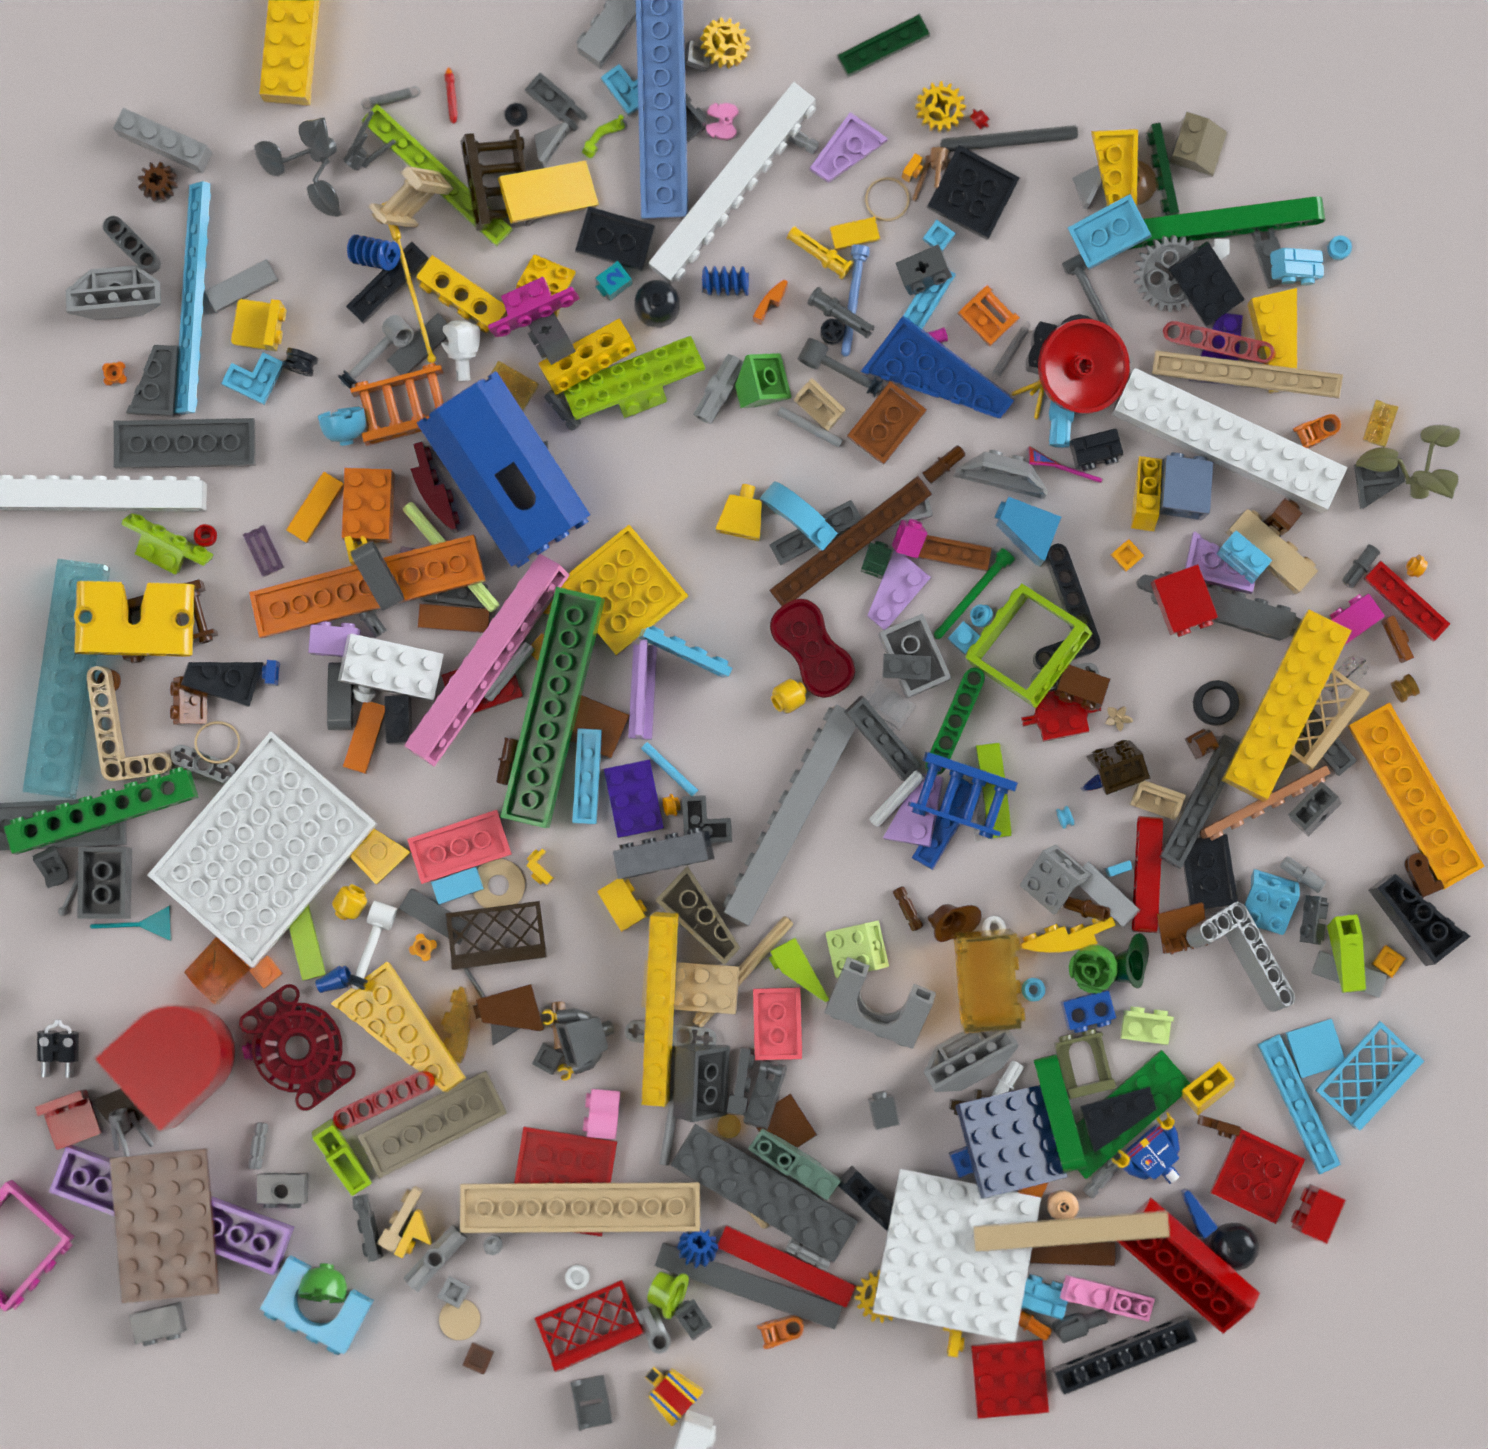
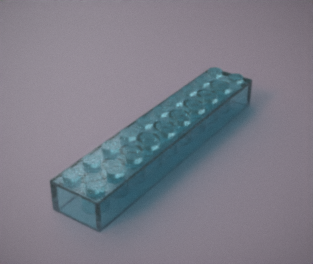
[22,559,110,799]

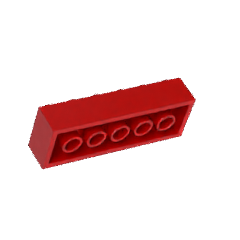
[1117,1197,1260,1334]

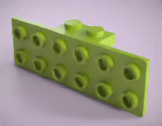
[563,336,705,420]

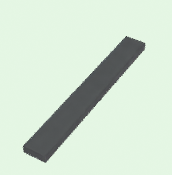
[655,1243,843,1329]

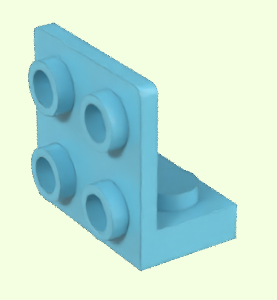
[1244,869,1300,935]

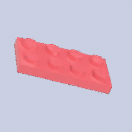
[407,810,512,884]

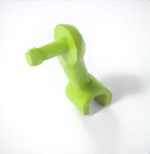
[582,115,625,159]

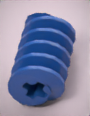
[347,234,401,270]
[702,266,749,296]

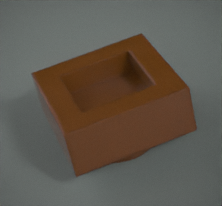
[462,1342,495,1375]

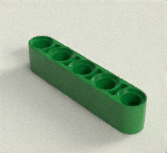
[924,667,985,776]
[1033,1054,1087,1173]

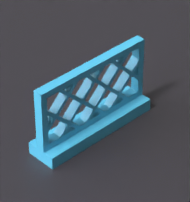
[1315,1021,1424,1131]

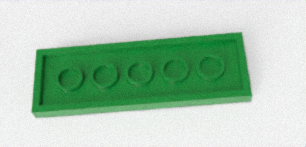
[1076,1050,1191,1179]

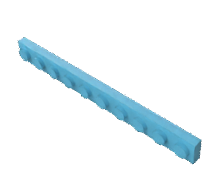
[174,181,211,415]

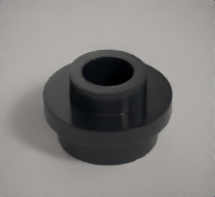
[504,103,528,126]

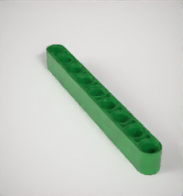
[1128,196,1326,250]

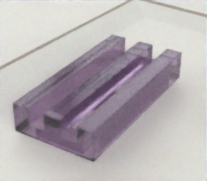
[243,525,285,577]

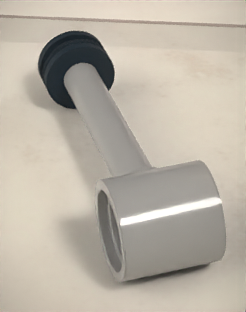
[338,315,414,389]

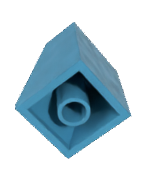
[994,497,1061,567]

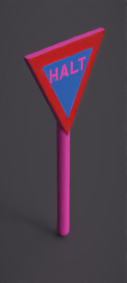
[1028,446,1102,483]

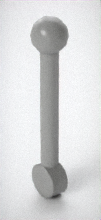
[58,871,78,916]

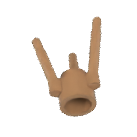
[912,147,951,201]

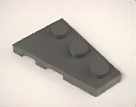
[126,345,179,417]

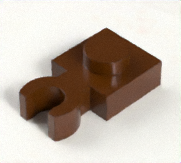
[1197,1115,1241,1139]

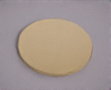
[439,1299,480,1340]

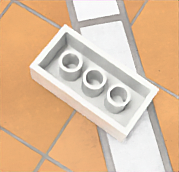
[338,634,443,701]

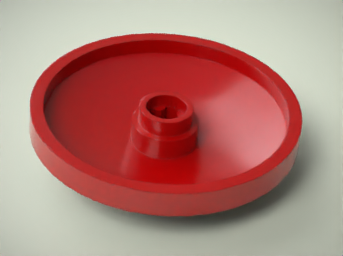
[1038,319,1130,414]

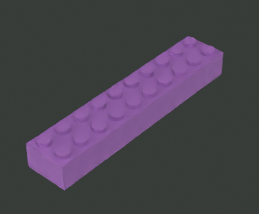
[49,1145,295,1275]

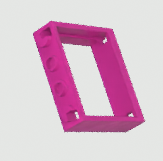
[0,1180,75,1312]

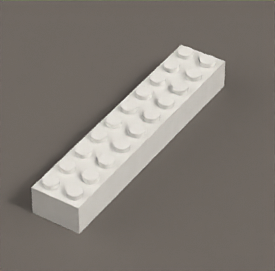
[1111,368,1348,514]

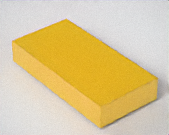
[830,217,880,251]

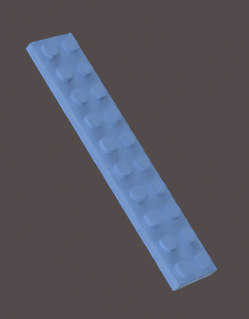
[636,0,689,219]

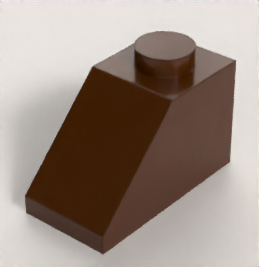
[1263,498,1303,537]

